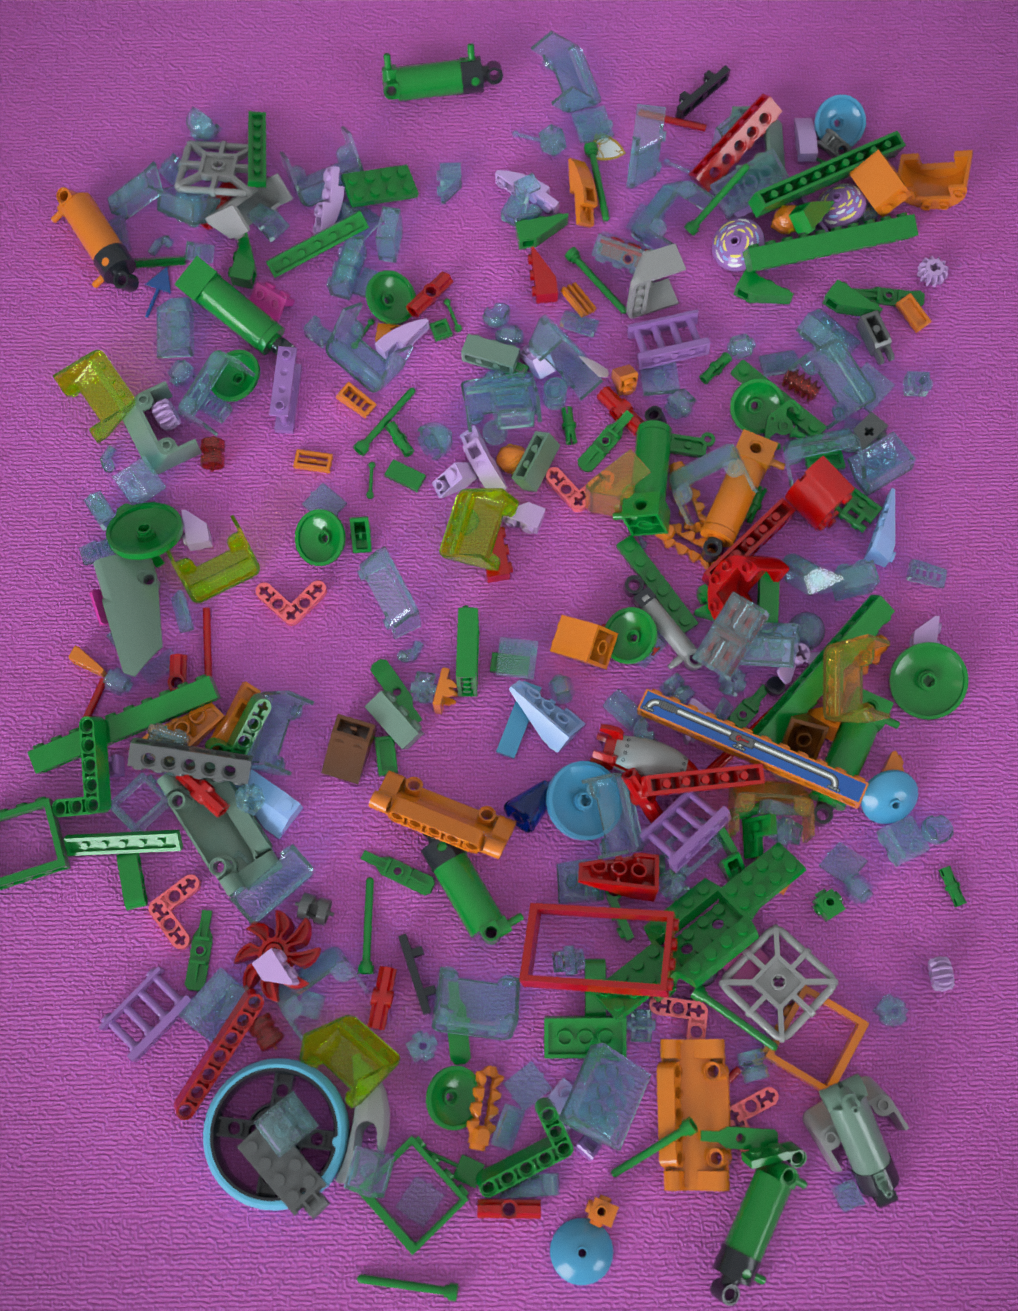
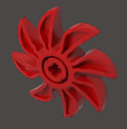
[234,910,321,1003]

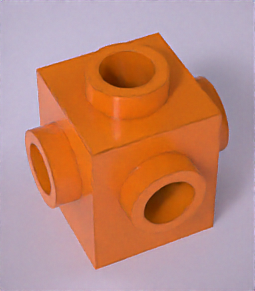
[585,1194,619,1228]

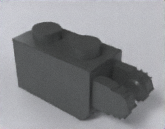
[856,310,895,365]

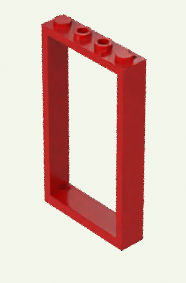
[519,903,679,998]

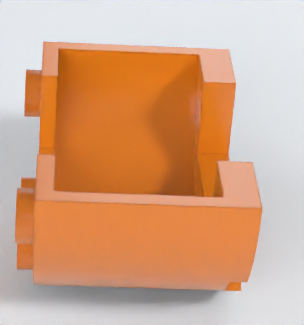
[898,150,973,211]

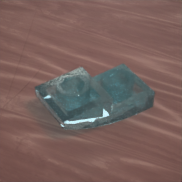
[79,539,117,566]

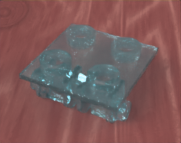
[571,106,614,144]
[496,637,538,679]

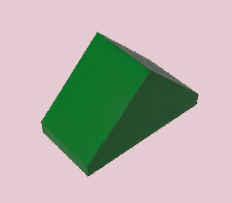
[349,516,372,553]
[717,851,745,882]

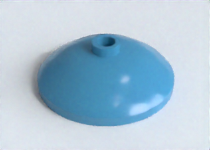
[814,94,866,150]
[861,770,919,824]
[550,1218,613,1285]

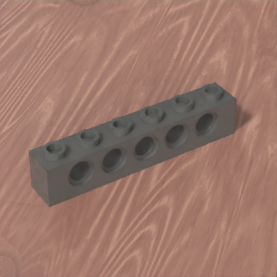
[127,737,253,785]

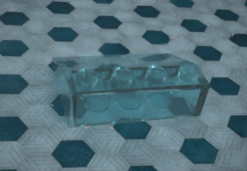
[558,1042,651,1151]

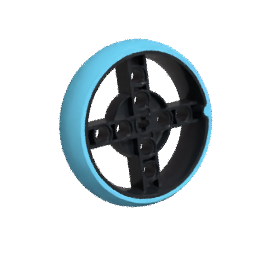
[203,1058,350,1211]

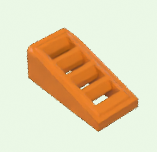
[336,381,377,419]
[68,645,108,678]

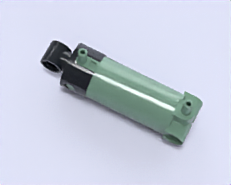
[819,1073,900,1209]

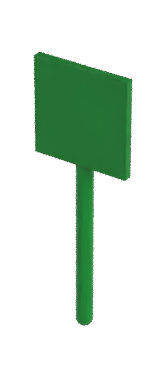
[425,1149,485,1188]

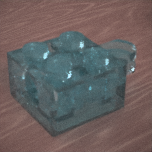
[816,559,880,601]

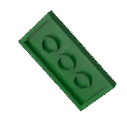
[341,165,419,208]
[544,1015,626,1059]

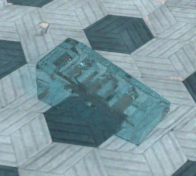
[192,389,233,424]
[906,559,947,588]
[757,799,804,816]

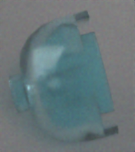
[186,106,222,141]
[418,422,452,460]
[789,612,826,650]

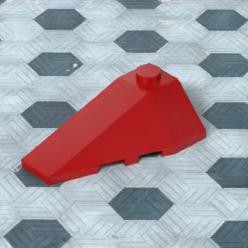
[578,853,659,902]

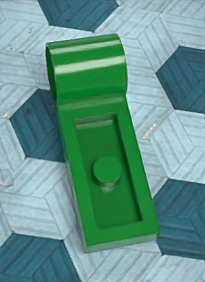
[605,891,634,942]
[741,1141,807,1169]

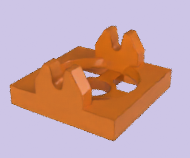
[433,667,458,715]

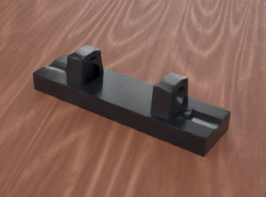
[675,65,731,119]
[398,934,437,1016]

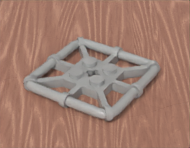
[175,140,254,197]
[719,924,839,1043]

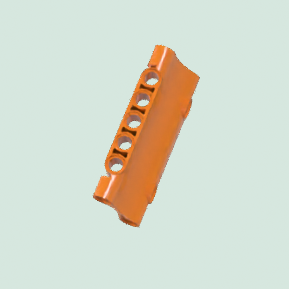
[368,770,517,859]
[657,1039,732,1191]

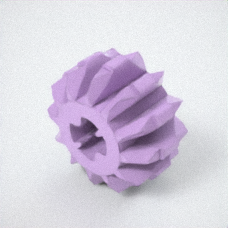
[917,256,949,288]
[151,398,180,431]
[928,956,955,992]

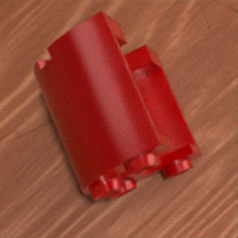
[785,456,855,532]
[708,555,790,620]

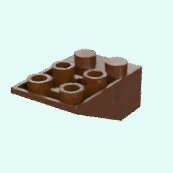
[321,714,377,785]

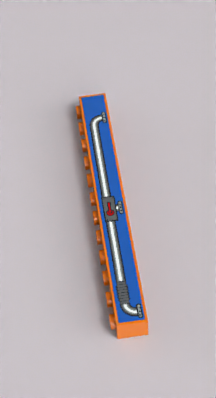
[637,689,869,809]

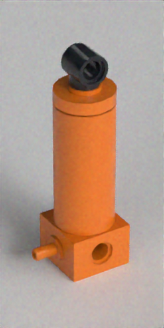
[700,429,786,563]

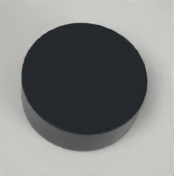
[765,676,785,697]

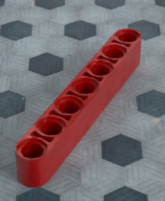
[174,988,264,1120]

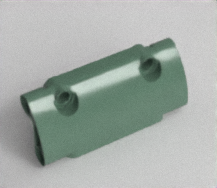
[157,761,283,897]

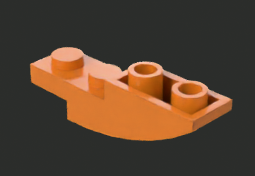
[568,158,598,228]
[211,681,261,750]

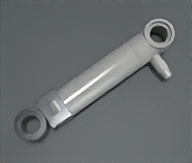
[623,575,704,671]

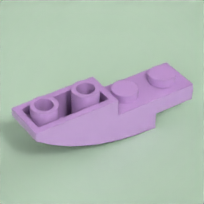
[313,166,345,235]
[495,170,559,216]
[460,425,507,498]

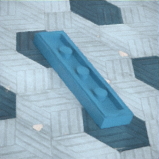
[496,681,542,759]

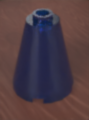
[504,780,550,833]

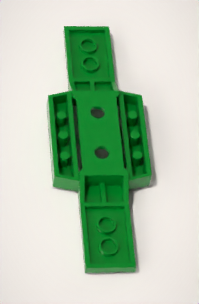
[593,842,806,1023]

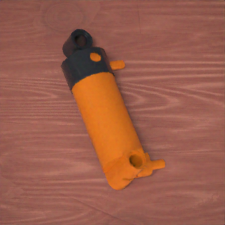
[51,187,139,292]

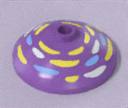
[816,184,867,229]
[712,218,765,272]

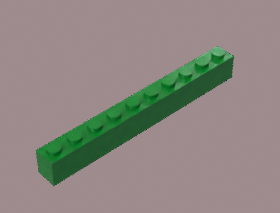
[748,130,906,218]
[743,212,919,273]
[752,595,895,745]
[27,674,222,774]

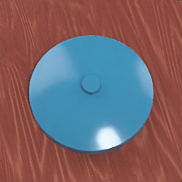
[546,761,622,841]

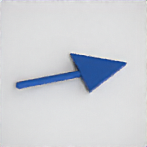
[145,267,171,318]

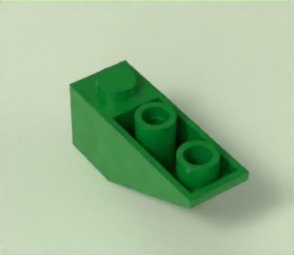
[788,201,834,234]
[515,213,568,250]
[228,232,258,289]
[733,270,794,304]
[822,280,883,317]

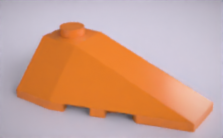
[142,702,225,773]

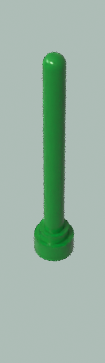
[584,142,610,222]
[684,164,749,236]
[564,247,626,314]
[353,387,416,456]
[358,877,374,975]
[690,985,778,1051]
[611,1117,698,1177]
[357,1274,459,1302]

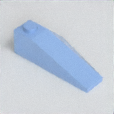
[864,488,896,567]
[509,680,586,753]
[234,769,303,839]

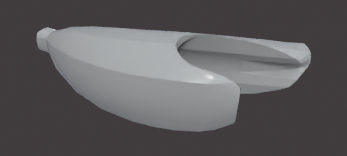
[334,1054,390,1184]

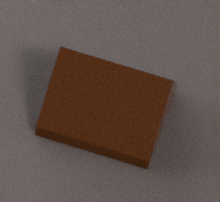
[781,713,829,760]

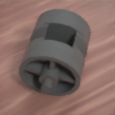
[295,893,334,926]

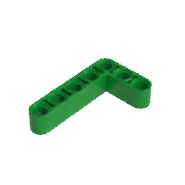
[52,716,111,817]
[476,1097,574,1197]

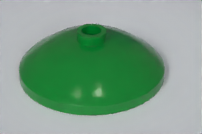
[365,270,416,324]
[210,350,260,402]
[730,378,785,434]
[295,509,346,566]
[605,607,658,664]
[426,1066,483,1130]

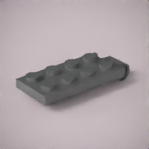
[237,1117,330,1219]

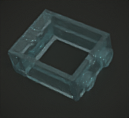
[376,206,403,263]
[490,385,535,430]
[110,772,169,832]
[659,816,723,879]

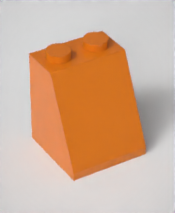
[849,150,912,218]
[550,615,618,670]

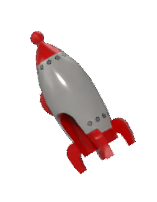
[589,724,698,777]

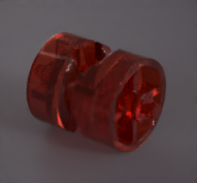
[200,436,225,472]
[248,1012,285,1052]

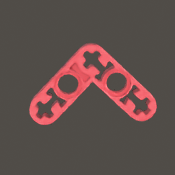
[545,467,615,512]
[255,580,327,626]
[149,874,201,950]
[648,997,708,1040]
[730,1087,779,1152]

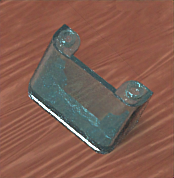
[432,967,520,1040]

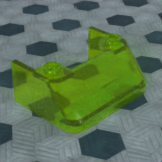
[166,515,260,603]

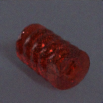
[782,365,823,403]

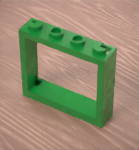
[456,605,479,697]
[0,797,70,890]
[356,1136,469,1255]

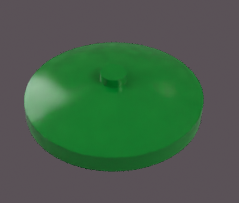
[106,502,183,560]
[889,642,969,720]

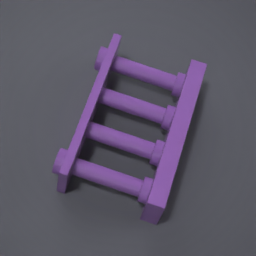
[627,309,710,370]
[269,346,302,434]
[639,791,732,873]
[99,966,196,1062]

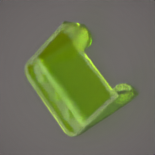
[53,350,135,443]
[439,488,519,571]
[299,1015,400,1108]

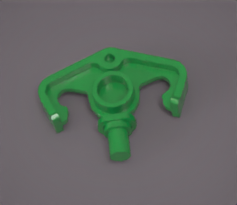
[764,400,806,450]

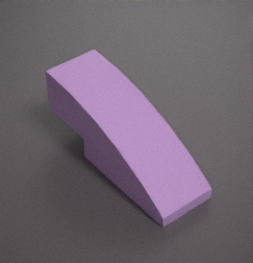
[794,118,818,162]
[375,318,430,360]

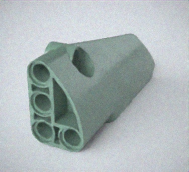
[93,555,163,677]

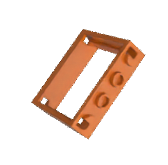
[762,985,869,1091]

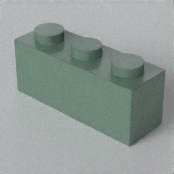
[461,334,520,375]
[511,431,560,492]
[365,691,424,750]

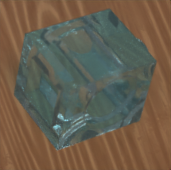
[903,371,933,397]

